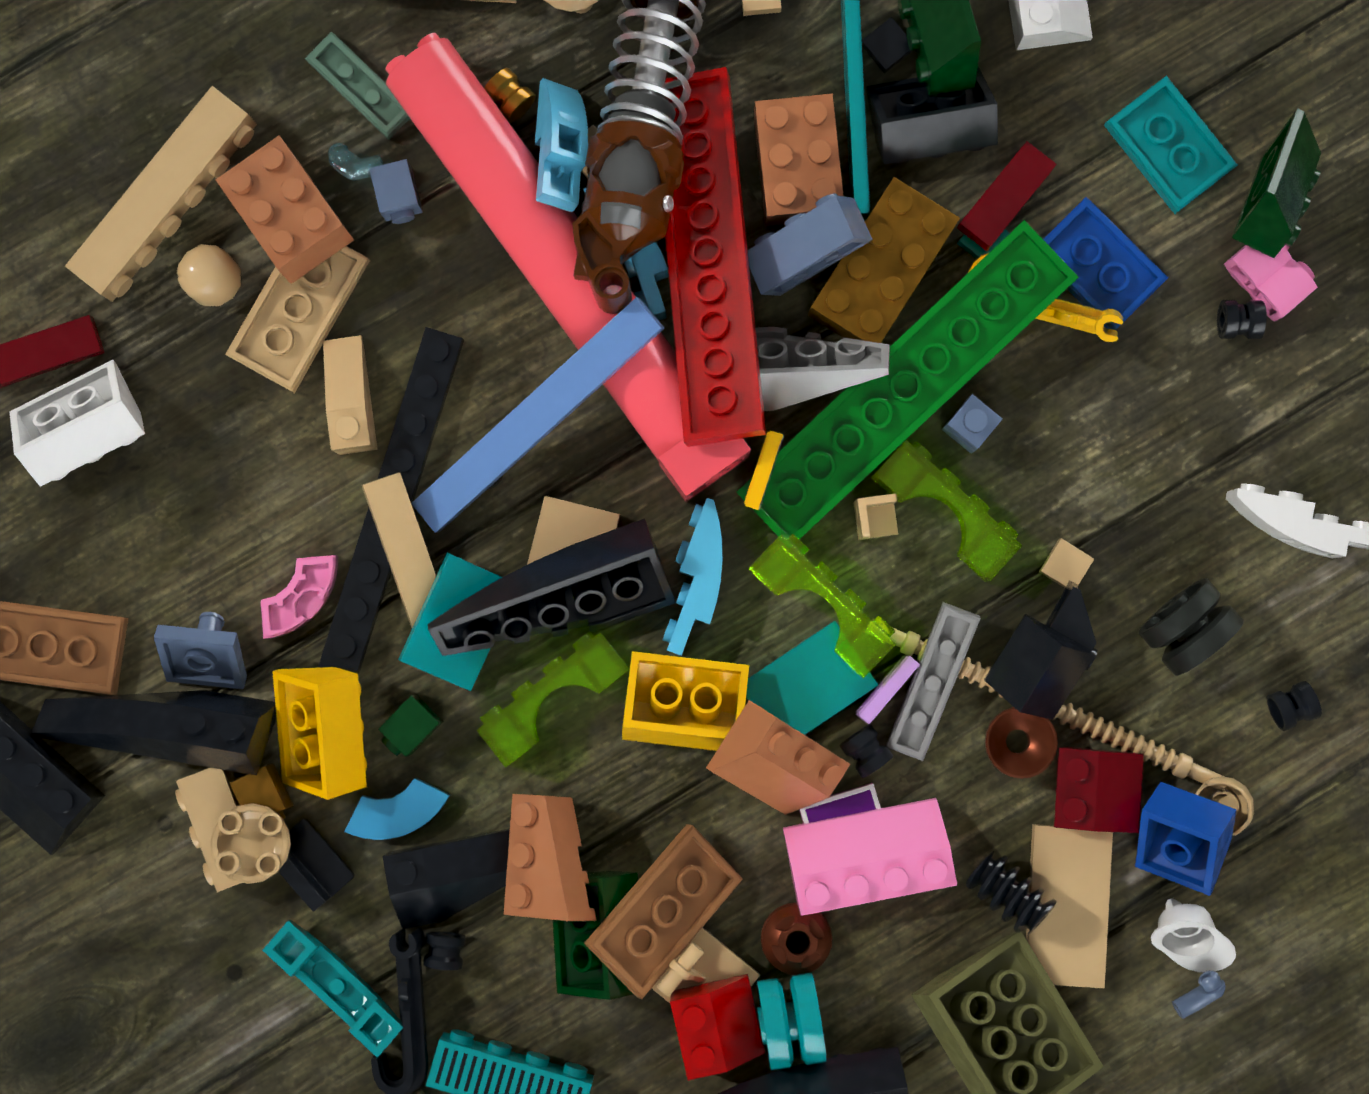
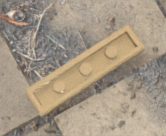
[361,472,436,628]

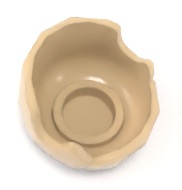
[177,244,241,306]
[1195,776,1254,836]

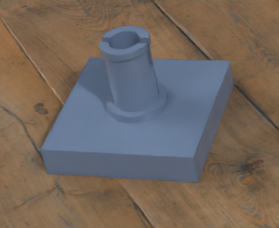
[154,612,247,689]

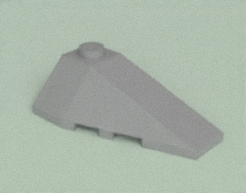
[755,327,890,411]

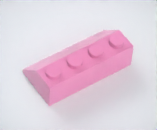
[783,798,957,916]

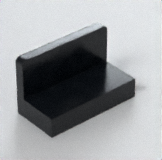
[278,819,354,912]

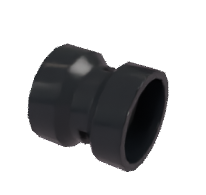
[1217,300,1267,339]
[1266,681,1322,731]
[839,724,893,778]

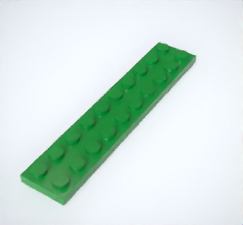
[737,220,1079,549]

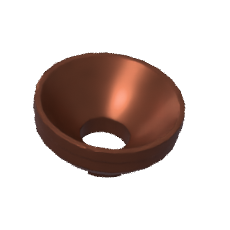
[985,707,1058,779]
[761,902,832,975]

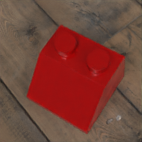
[670,974,765,1081]

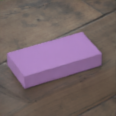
[855,656,920,724]

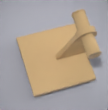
[651,927,760,1003]

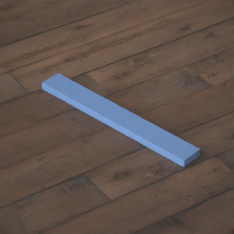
[411,298,665,533]

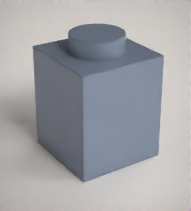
[369,159,423,224]
[941,394,1003,454]

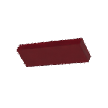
[957,141,1057,252]
[0,315,105,388]

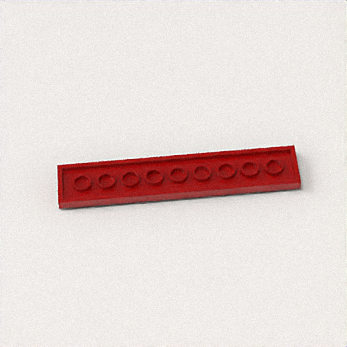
[663,67,766,447]

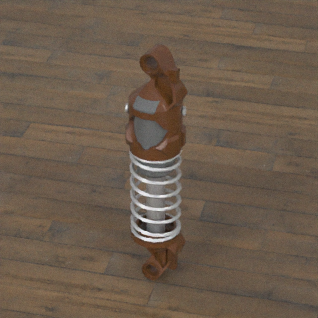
[572,0,707,314]

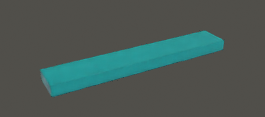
[841,0,870,221]

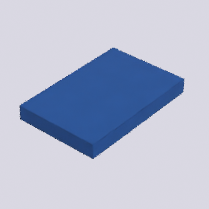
[1043,197,1168,330]

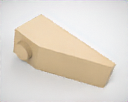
[323,335,378,455]

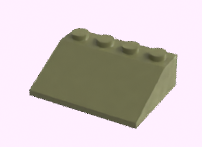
[911,932,1104,1094]

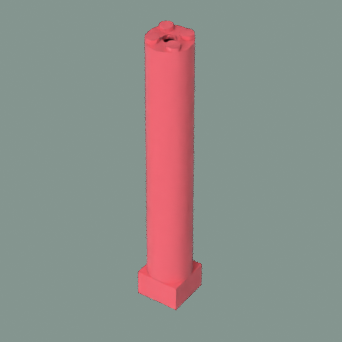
[385,33,751,502]

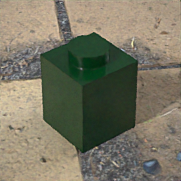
[378,694,444,757]

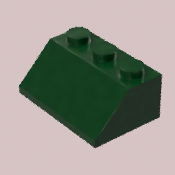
[898,0,981,97]
[1232,108,1321,258]
[553,871,638,1000]

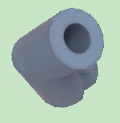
[1172,971,1226,1019]

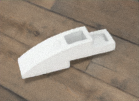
[1226,484,1369,559]

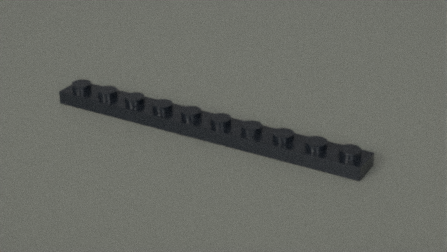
[318,327,464,676]

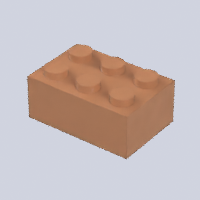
[753,93,843,227]
[215,135,354,284]

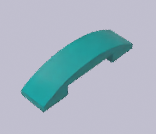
[262,920,403,1058]

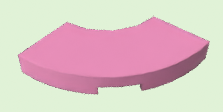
[261,555,338,639]

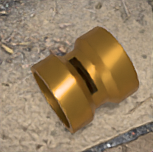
[484,68,536,123]

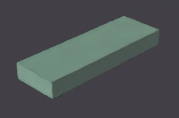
[305,31,410,140]

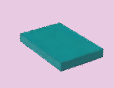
[1104,75,1238,214]
[398,552,502,691]
[746,620,878,735]

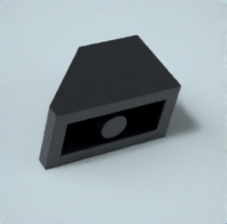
[1045,580,1098,670]

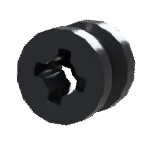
[423,931,466,970]

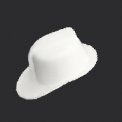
[1151,898,1236,972]

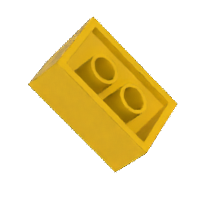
[622,651,749,751]
[272,667,367,800]

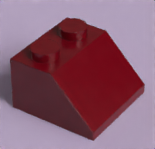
[1054,747,1144,833]

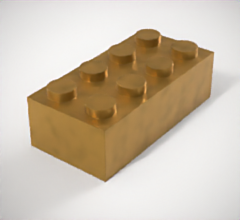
[808,177,960,343]

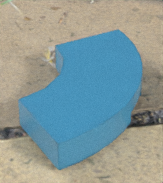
[344,778,451,840]

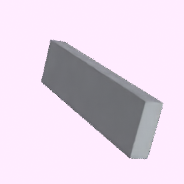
[886,602,981,761]

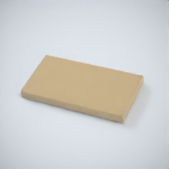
[225,246,370,393]
[1026,824,1113,988]

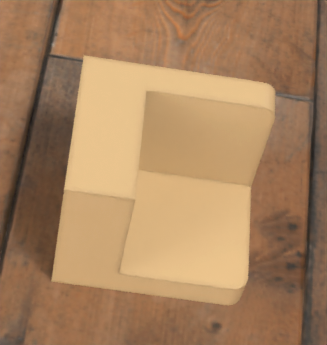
[853,494,898,540]

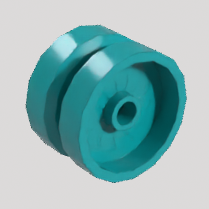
[757,973,827,1070]

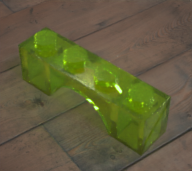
[871,440,1022,582]
[748,533,896,678]
[476,631,630,768]

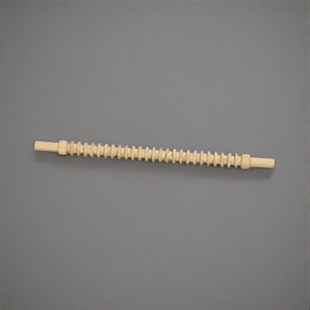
[865,618,1227,792]

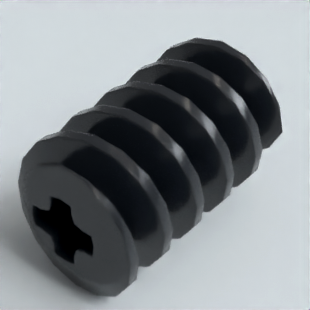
[966,851,1057,936]

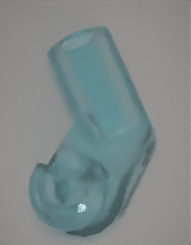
[328,143,384,181]

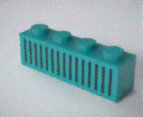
[426,1029,594,1094]

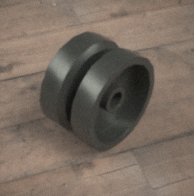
[1139,578,1243,676]

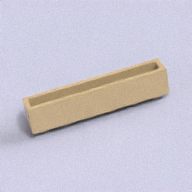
[65,86,257,302]

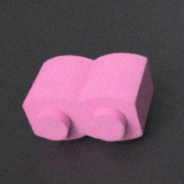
[1224,245,1318,322]

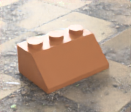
[706,700,850,815]

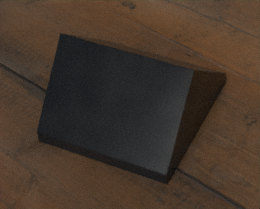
[984,614,1095,720]

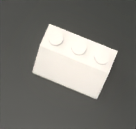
[1008,0,1093,50]
[9,360,145,487]

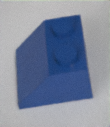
[1135,782,1237,896]

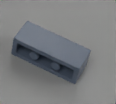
[747,193,873,296]

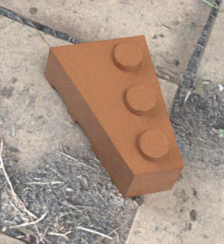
[504,794,597,921]

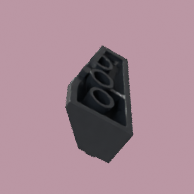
[382,829,510,929]

